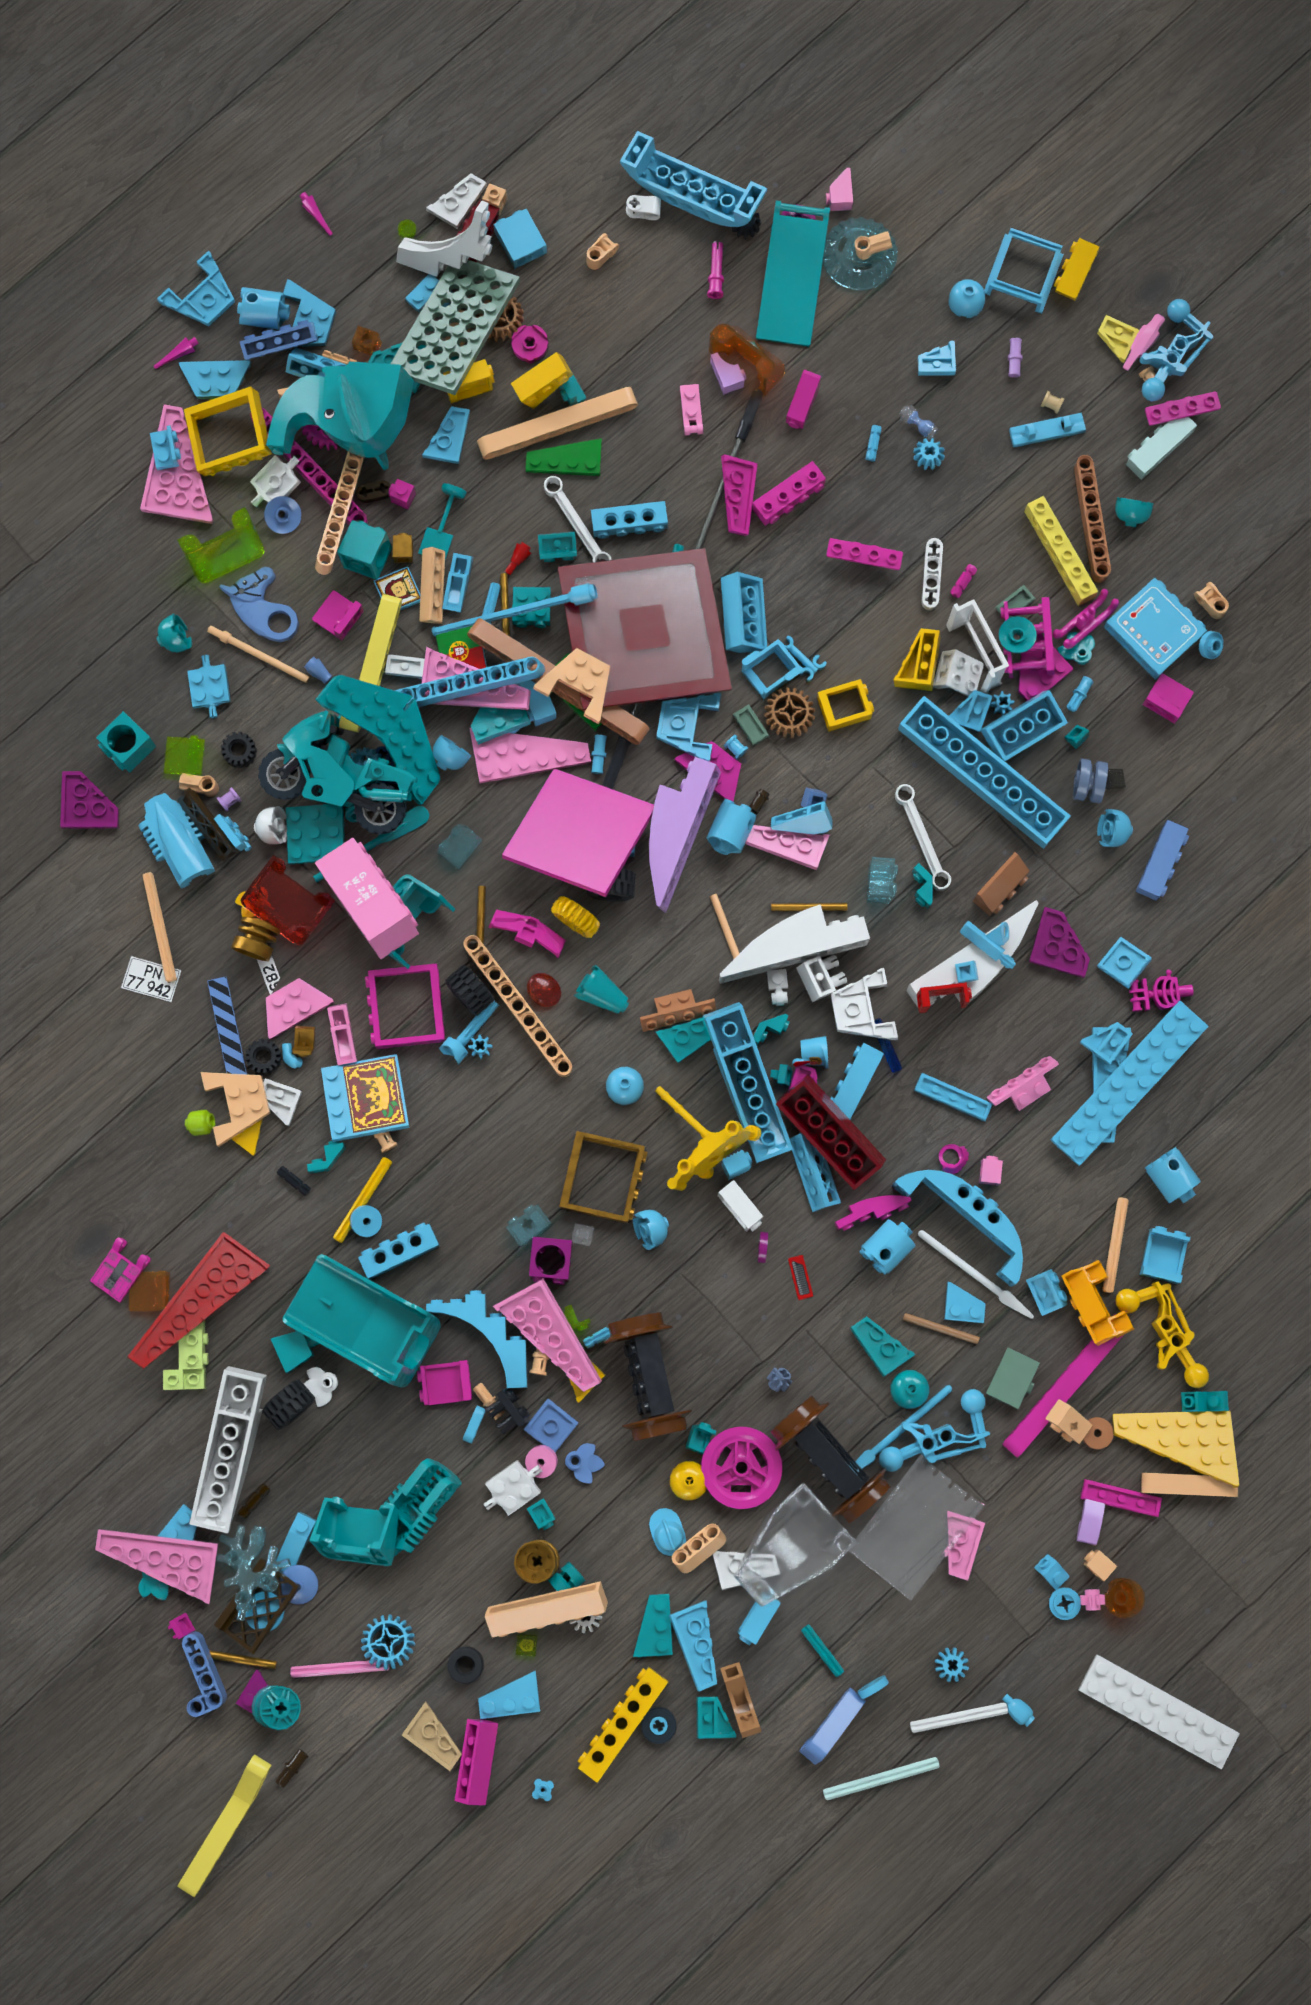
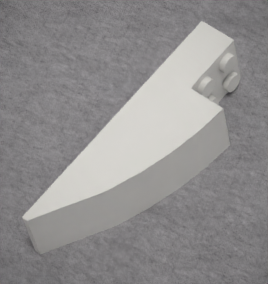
[906,900,1038,1007]
[719,904,870,984]
[190,1366,267,1533]

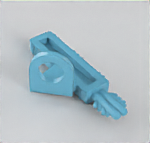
[960,921,1016,969]

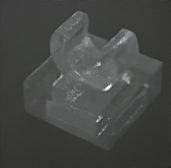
[572,1223,594,1247]

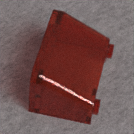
[240,855,335,945]

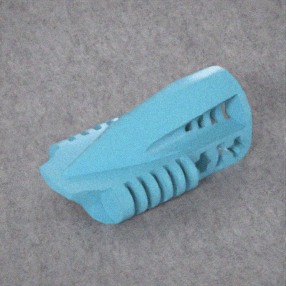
[138,793,215,889]

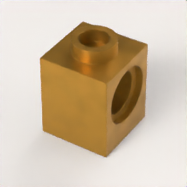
[393,533,413,563]

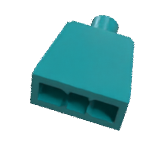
[271,1331,320,1374]

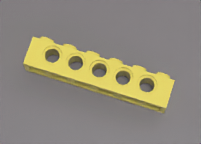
[1024,496,1098,606]

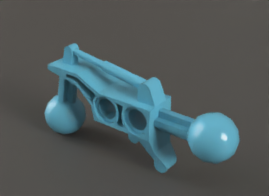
[1139,299,1213,402]
[879,1389,990,1472]

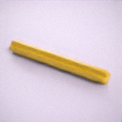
[333,1157,392,1243]

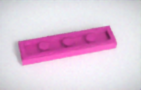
[1080,1479,1162,1517]

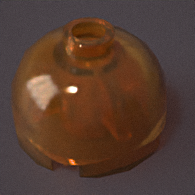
[1104,1578,1145,1618]

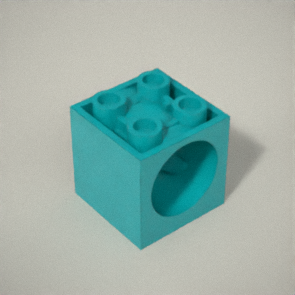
[337,520,392,580]
[96,711,156,773]

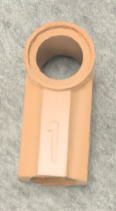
[855,231,892,260]
[179,773,219,797]

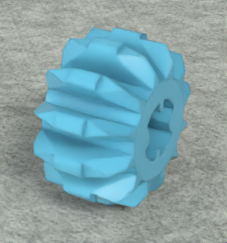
[913,438,945,470]
[935,1647,969,1682]

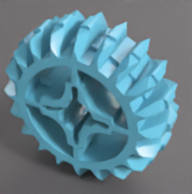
[361,1615,415,1670]

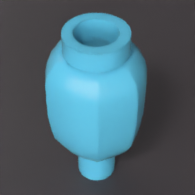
[1002,1694,1035,1727]

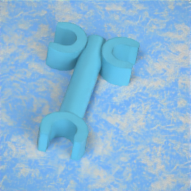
[781,636,827,682]

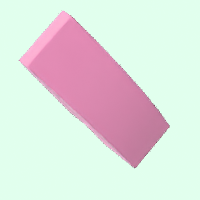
[327,1003,357,1065]

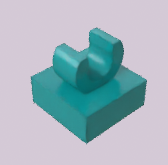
[770,1064,793,1087]

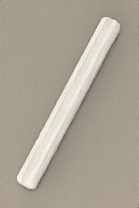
[910,1703,1008,1733]

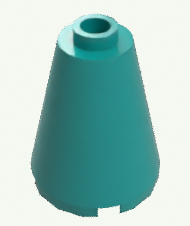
[574,965,629,1014]

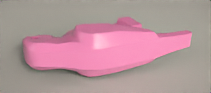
[1123,314,1165,371]

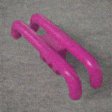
[1053,589,1119,649]

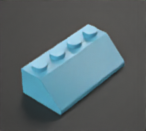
[721,572,767,653]

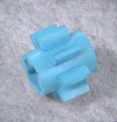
[990,691,1015,716]
[468,1034,493,1059]

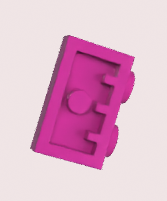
[312,590,364,641]
[1142,674,1194,724]

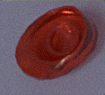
[527,973,561,1007]

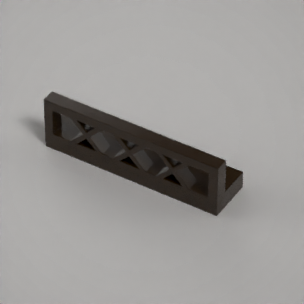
[177,788,239,861]

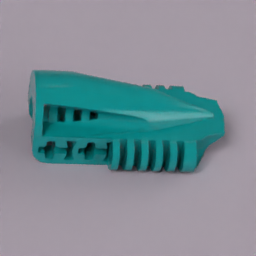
[384,1458,462,1556]

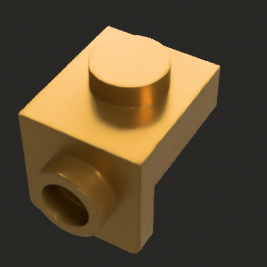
[292,1026,315,1057]

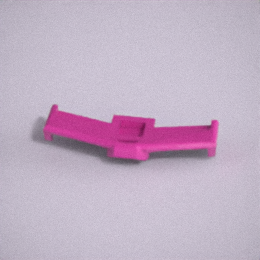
[488,910,566,958]

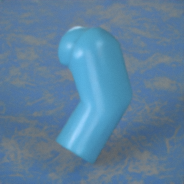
[282,1043,303,1068]

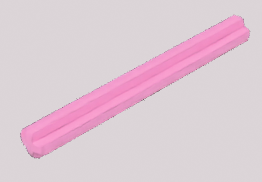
[290,1660,390,1678]

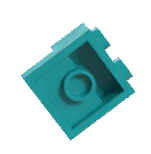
[512,587,551,628]

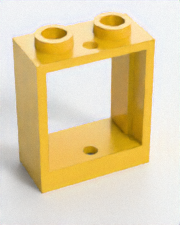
[443,359,495,403]
[817,679,874,732]

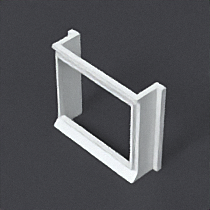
[946,600,1009,694]

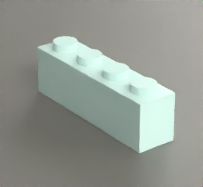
[1126,417,1197,480]

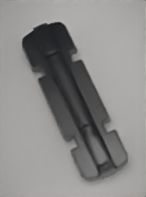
[277,1166,311,1196]

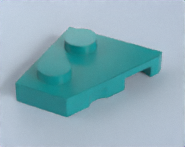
[696,1696,736,1739]

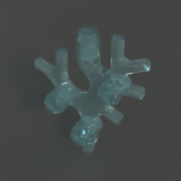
[217,1525,291,1621]

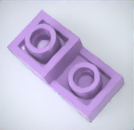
[1076,1499,1105,1546]

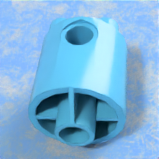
[237,287,290,330]
[706,799,756,855]
[1145,1147,1201,1203]
[859,1219,916,1275]

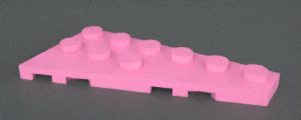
[422,647,531,710]
[95,1529,218,1604]

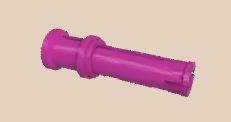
[707,242,724,299]

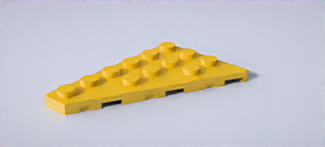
[1112,1411,1239,1488]

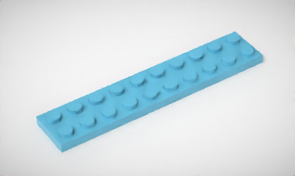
[1050,1001,1209,1166]

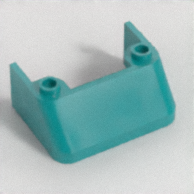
[361,875,455,969]

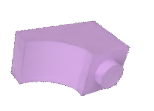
[710,352,746,395]

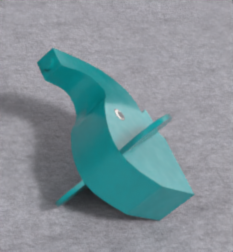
[266,361,414,470]

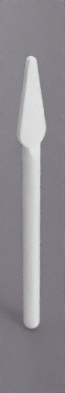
[918,1230,1034,1319]

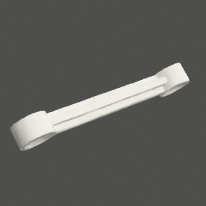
[544,476,611,562]
[895,784,951,891]

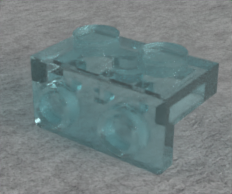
[437,824,482,869]

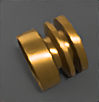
[231,917,280,962]
[514,1540,560,1583]

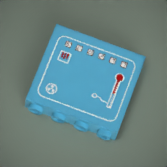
[1104,578,1207,680]

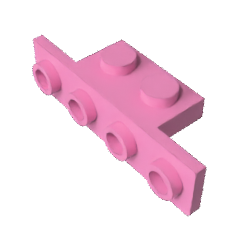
[987,1056,1059,1111]

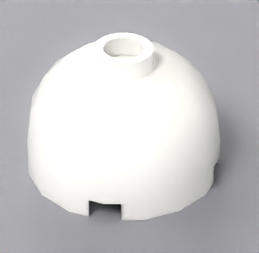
[254,806,287,844]

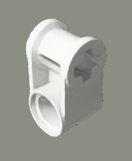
[626,195,661,220]

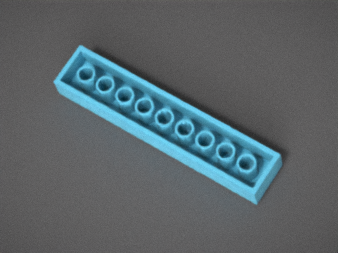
[898,696,1070,849]

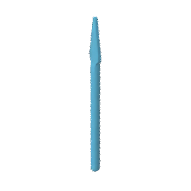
[856,1385,952,1469]

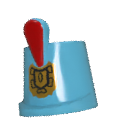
[792,1036,829,1069]

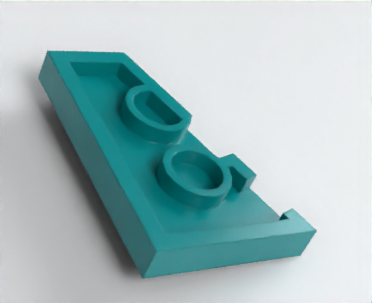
[850,1316,916,1377]
[633,1594,673,1657]

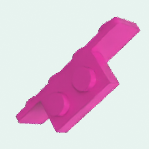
[1145,391,1221,426]
[826,538,903,570]

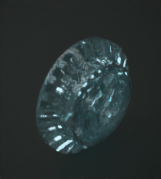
[823,217,897,290]

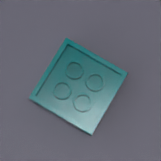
[286,804,345,865]

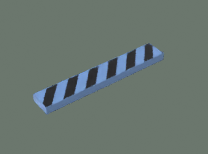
[207,977,247,1075]

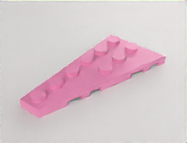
[470,728,591,784]
[493,1279,602,1392]

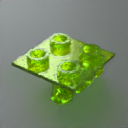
[164,735,205,776]

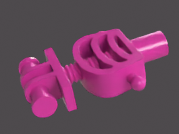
[1129,969,1193,1012]

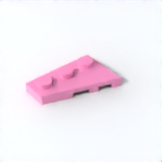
[947,1511,985,1580]

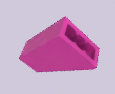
[786,370,821,429]

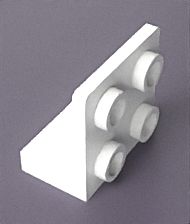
[933,649,984,696]

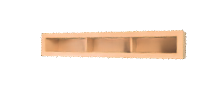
[484,1581,608,1637]

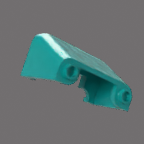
[309,1497,399,1566]

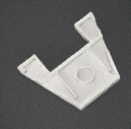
[831,968,898,1040]

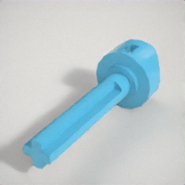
[439,1000,499,1064]

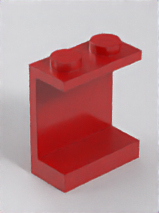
[916,982,972,1013]

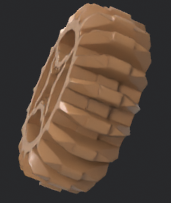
[476,297,524,342]
[764,687,815,738]

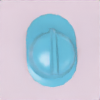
[649,1508,686,1556]

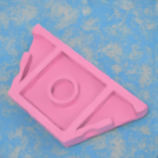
[266,978,334,1040]

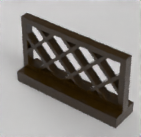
[214,1558,300,1654]

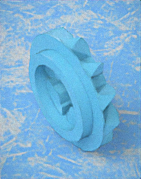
[1049,1588,1081,1620]

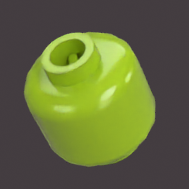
[185,1110,215,1136]

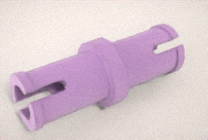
[1008,338,1023,378]

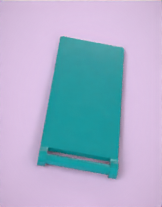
[756,200,830,347]

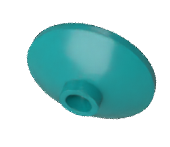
[998,617,1037,653]

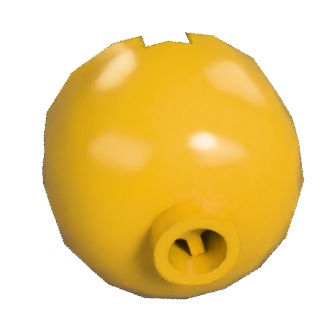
[670,1461,707,1500]

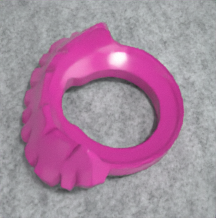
[939,1144,969,1175]

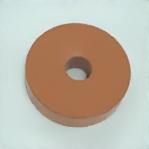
[1083,1417,1113,1449]

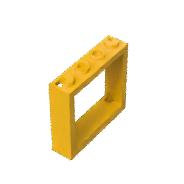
[184,387,272,477]

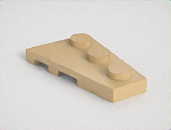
[402,1701,462,1771]

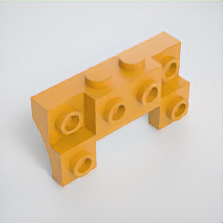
[1061,1260,1134,1346]

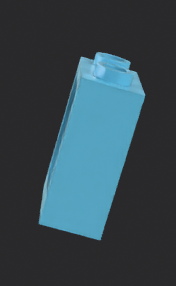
[737,1591,781,1645]

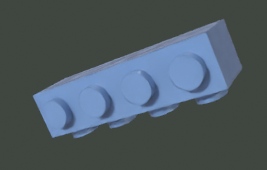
[240,320,319,360]

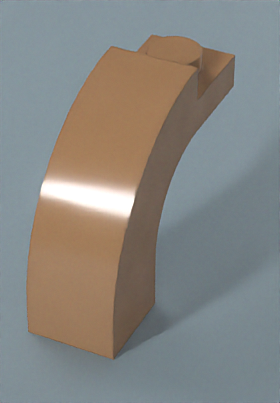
[720,1662,761,1738]

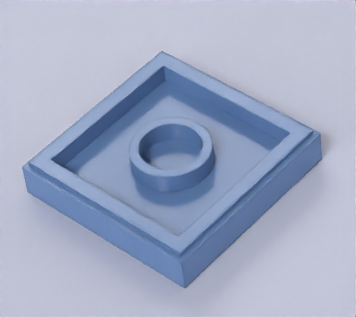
[524,1399,578,1453]

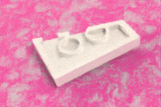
[426,174,487,229]
[713,1551,780,1590]

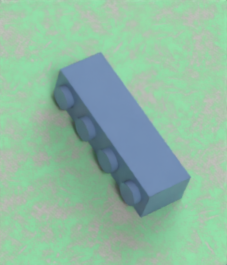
[1135,820,1189,901]

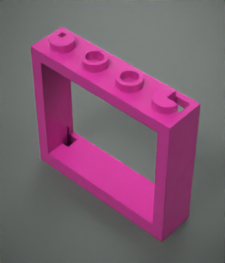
[365,963,445,1049]

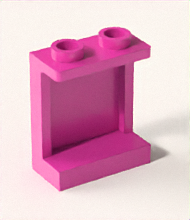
[417,1360,473,1406]

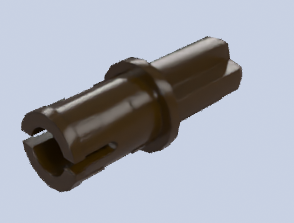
[275,1749,309,1788]

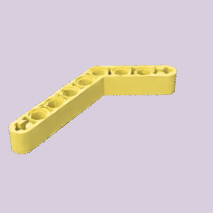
[339,594,402,733]
[177,1754,272,1898]

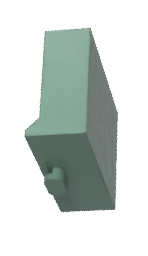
[986,1348,1040,1410]

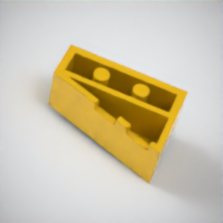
[1054,238,1099,301]
[511,352,573,409]
[893,628,941,691]

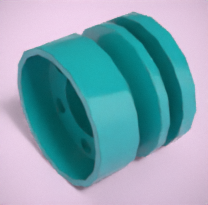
[252,1685,301,1730]

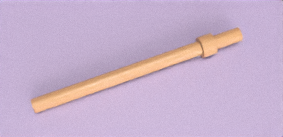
[207,626,310,683]

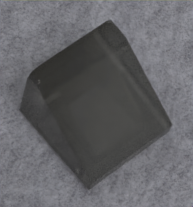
[1105,769,1126,790]

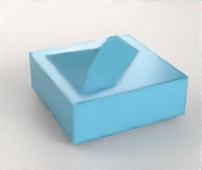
[955,960,979,983]

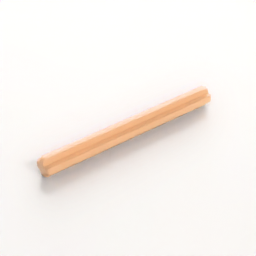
[143,872,177,982]

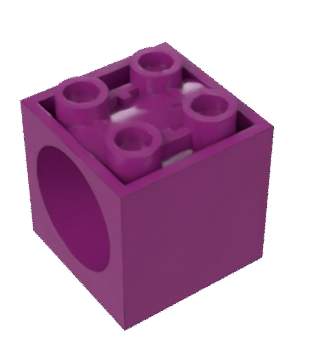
[529,1237,573,1285]

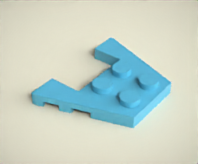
[157,251,235,327]
[273,279,336,347]
[656,692,721,762]

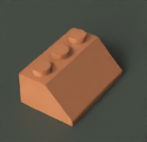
[973,852,1029,916]

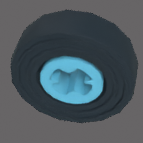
[641,1707,677,1744]

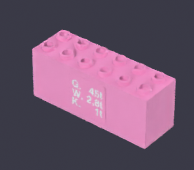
[315,838,419,959]

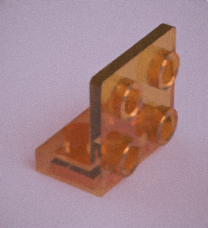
[129,1271,170,1311]

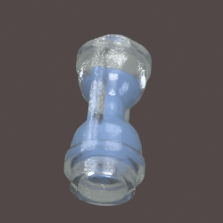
[899,404,939,440]

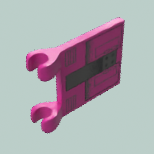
[90,1237,151,1303]

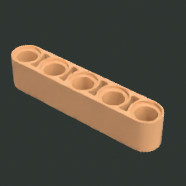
[1141,1473,1238,1497]

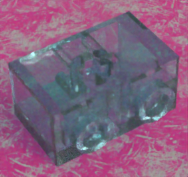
[506,1204,552,1248]

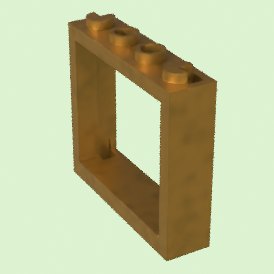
[559,1131,648,1224]

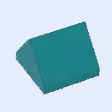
[1064,725,1089,749]

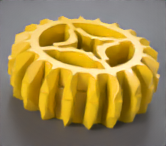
[551,896,600,938]

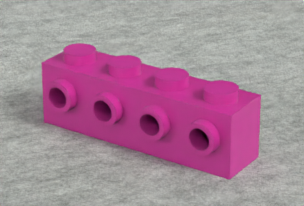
[752,461,826,526]
[455,1719,498,1805]

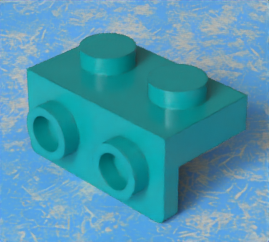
[559,369,586,406]
[538,531,577,562]

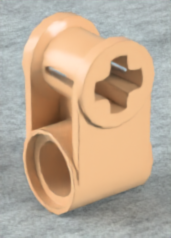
[586,233,619,270]
[1194,582,1229,619]

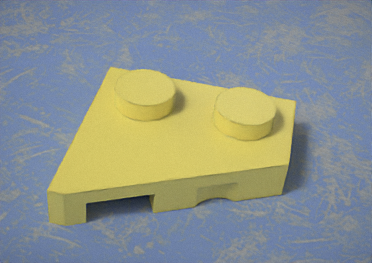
[1097,315,1139,363]

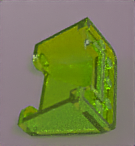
[177,507,265,583]

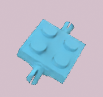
[188,655,231,719]

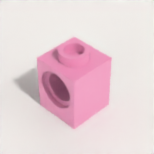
[979,1156,1003,1186]

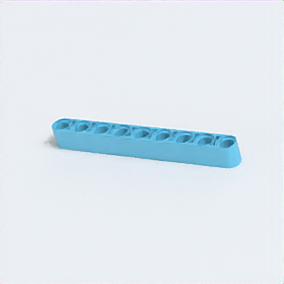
[394,657,545,710]

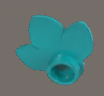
[1057,632,1095,665]
[138,1572,169,1600]

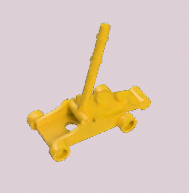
[655,1086,761,1191]

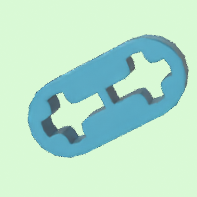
[463,1405,486,1444]

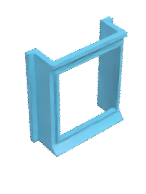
[984,228,1064,314]

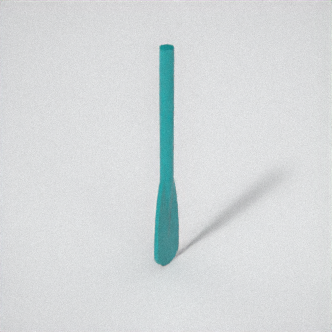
[313,806,429,882]

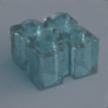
[867,857,898,904]

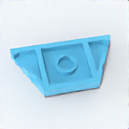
[179,360,251,400]

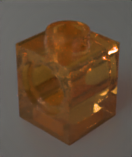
[352,326,382,355]

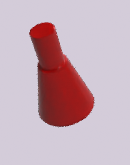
[505,542,532,576]

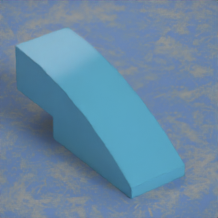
[442,553,474,612]

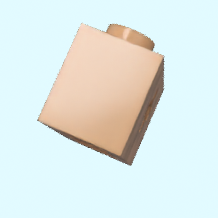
[1045,1399,1092,1444]

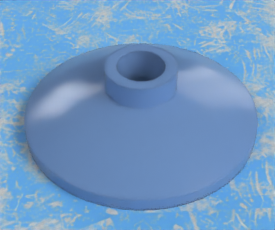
[264,496,301,534]
[280,1565,318,1604]

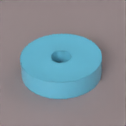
[350,1205,382,1237]
[857,1675,889,1699]

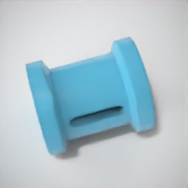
[724,735,749,760]

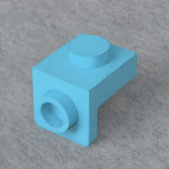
[1034,1554,1070,1590]

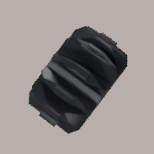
[732,213,761,240]

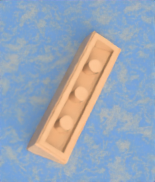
[420,547,445,624]

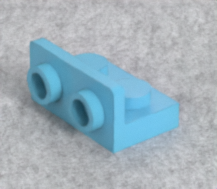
[150,425,181,470]
[1026,1269,1068,1316]

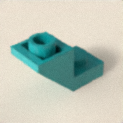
[912,863,933,909]
[753,1014,790,1046]
[307,1141,346,1174]
[1181,1391,1229,1412]

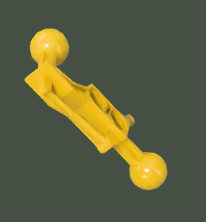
[1115,1281,1209,1388]

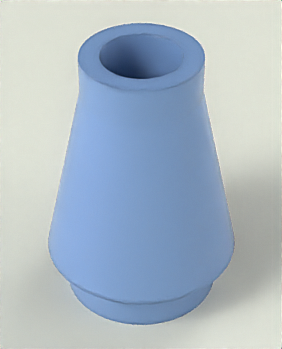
[304,657,332,684]

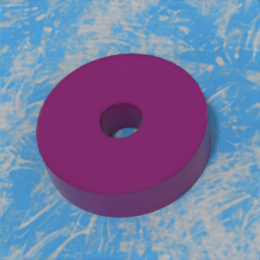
[757,1232,768,1263]

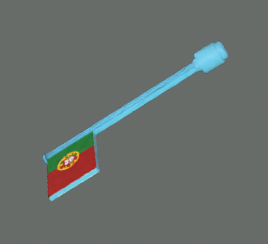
[432,583,598,669]

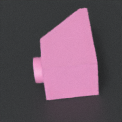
[826,168,853,211]

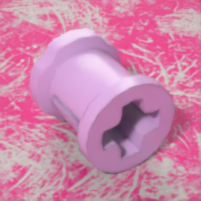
[216,787,242,812]

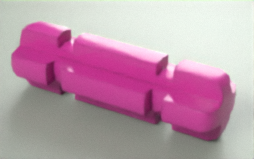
[950,564,977,598]

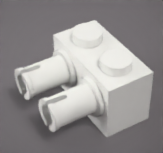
[796,955,847,1002]

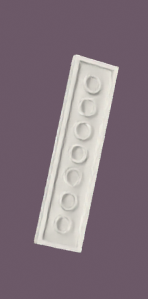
[1078,1654,1240,1769]

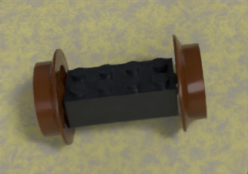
[603,1312,692,1441]
[770,1395,891,1524]

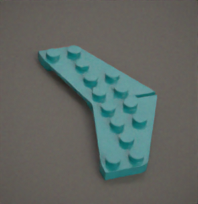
[315,675,440,805]

